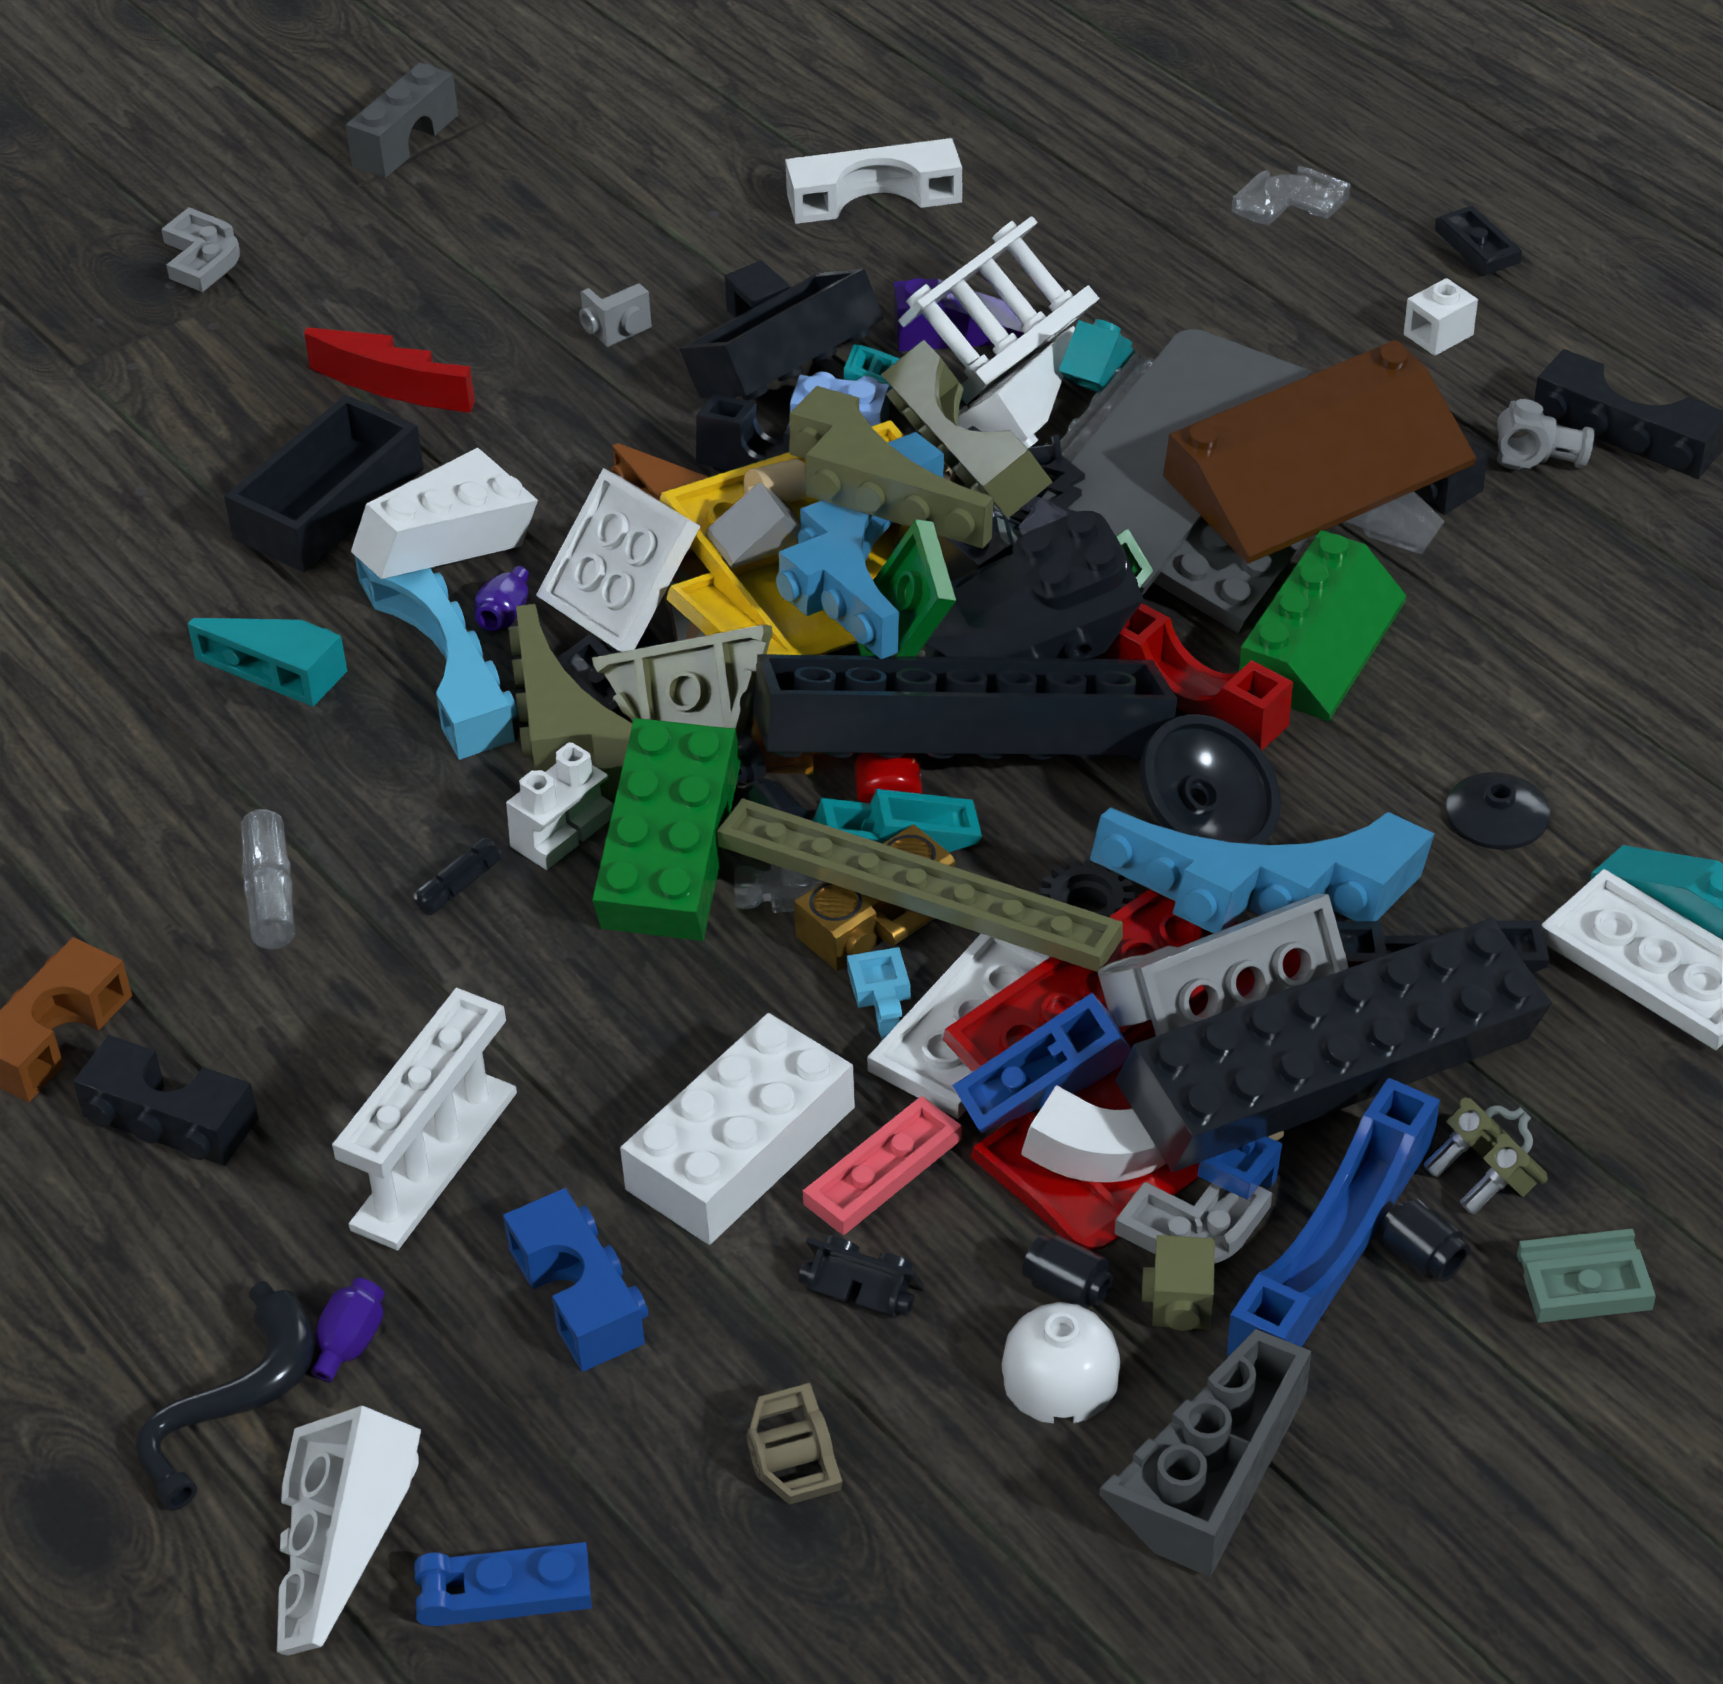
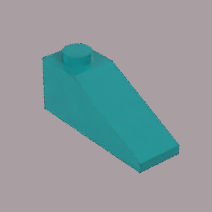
[187,618,347,707]
[1591,845,1723,940]

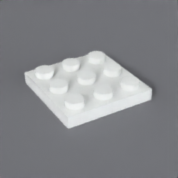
[536,468,700,652]

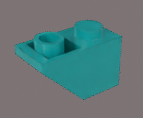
[1058,319,1143,396]

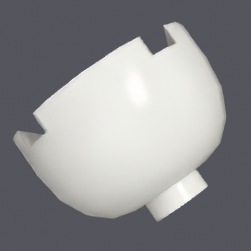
[1002,1302,1120,1423]

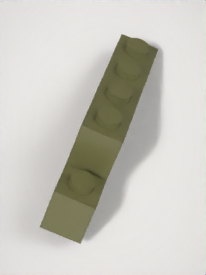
[790,385,993,548]
[509,604,633,803]

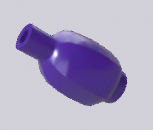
[474,566,530,631]
[311,1278,385,1382]

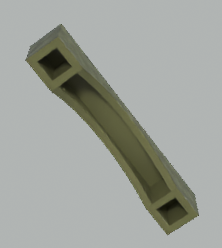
[881,340,1052,519]

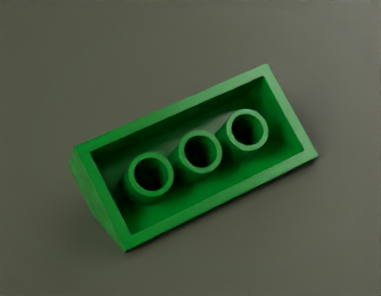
[1239,530,1406,722]

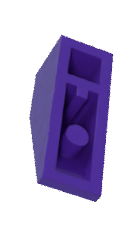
[894,278,1025,352]

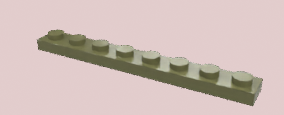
[717,798,1123,972]

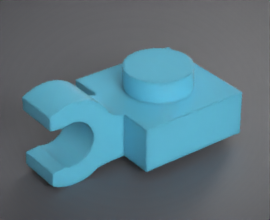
[847,947,911,1040]

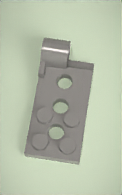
[1097,893,1349,1036]

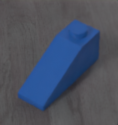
[952,993,1132,1133]

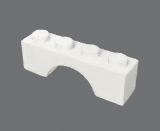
[785,138,962,224]

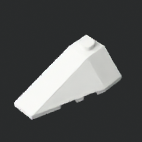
[277,1406,421,1656]

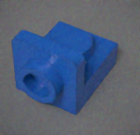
[1197,1136,1282,1200]

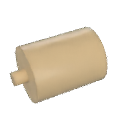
[744,459,808,503]

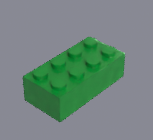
[593,718,742,941]

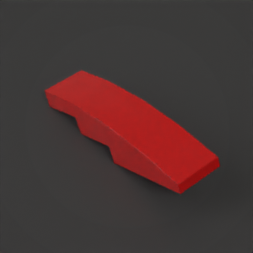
[304,327,475,413]

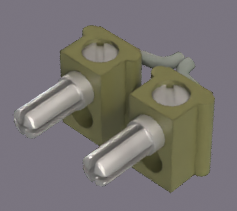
[1424,1097,1548,1214]

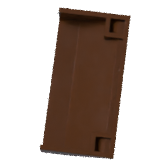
[1163,339,1476,564]

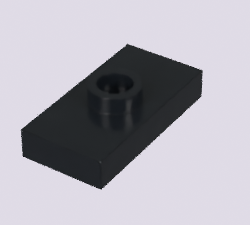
[1435,205,1522,276]

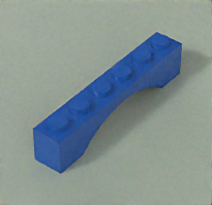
[1227,1077,1440,1357]

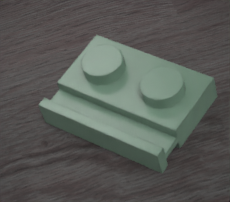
[1517,1229,1656,1323]

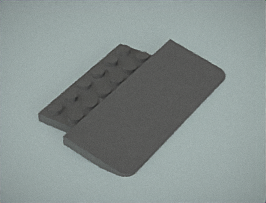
[1019,329,1311,633]

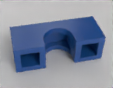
[503,1188,648,1372]

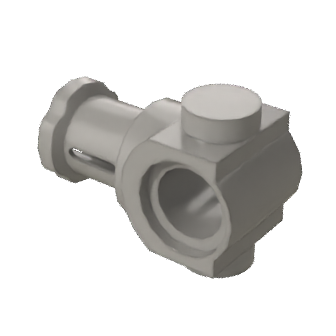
[1496,399,1594,470]

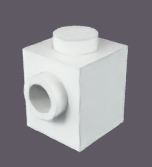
[1404,278,1478,356]

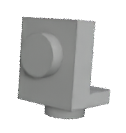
[579,283,652,347]

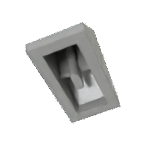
[706,482,800,568]

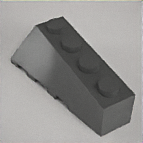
[1100,1329,1311,1577]

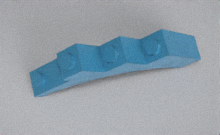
[776,432,944,660]
[1090,808,1435,934]

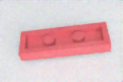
[803,1096,962,1236]

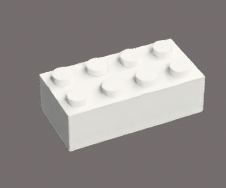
[620,1013,855,1245]

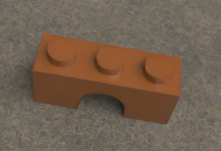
[0,937,132,1103]

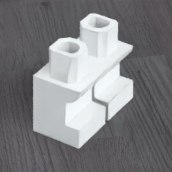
[506,742,613,870]

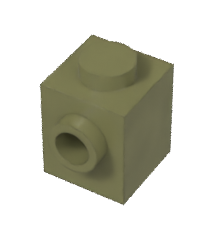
[1142,1235,1215,1331]

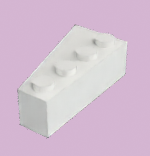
[351,448,538,579]

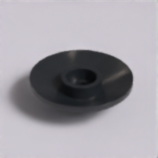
[1446,772,1550,850]

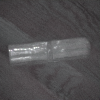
[240,809,295,949]

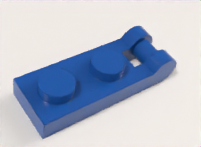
[414,1542,592,1626]

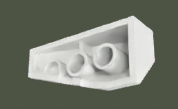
[958,326,1075,448]

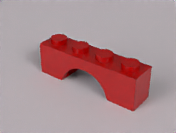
[1099,603,1293,751]

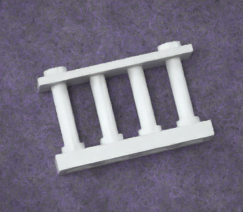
[898,216,1100,404]
[332,988,517,1251]

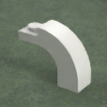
[1021,1085,1167,1182]

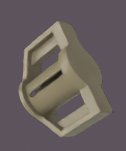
[747,1383,843,1505]

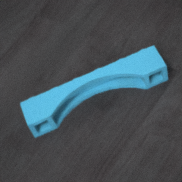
[355,556,518,760]

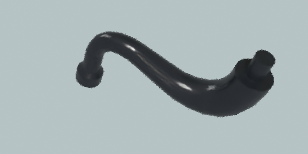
[136,1281,315,1511]

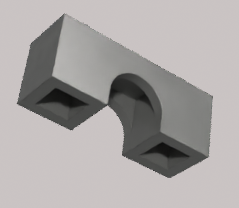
[346,62,458,178]

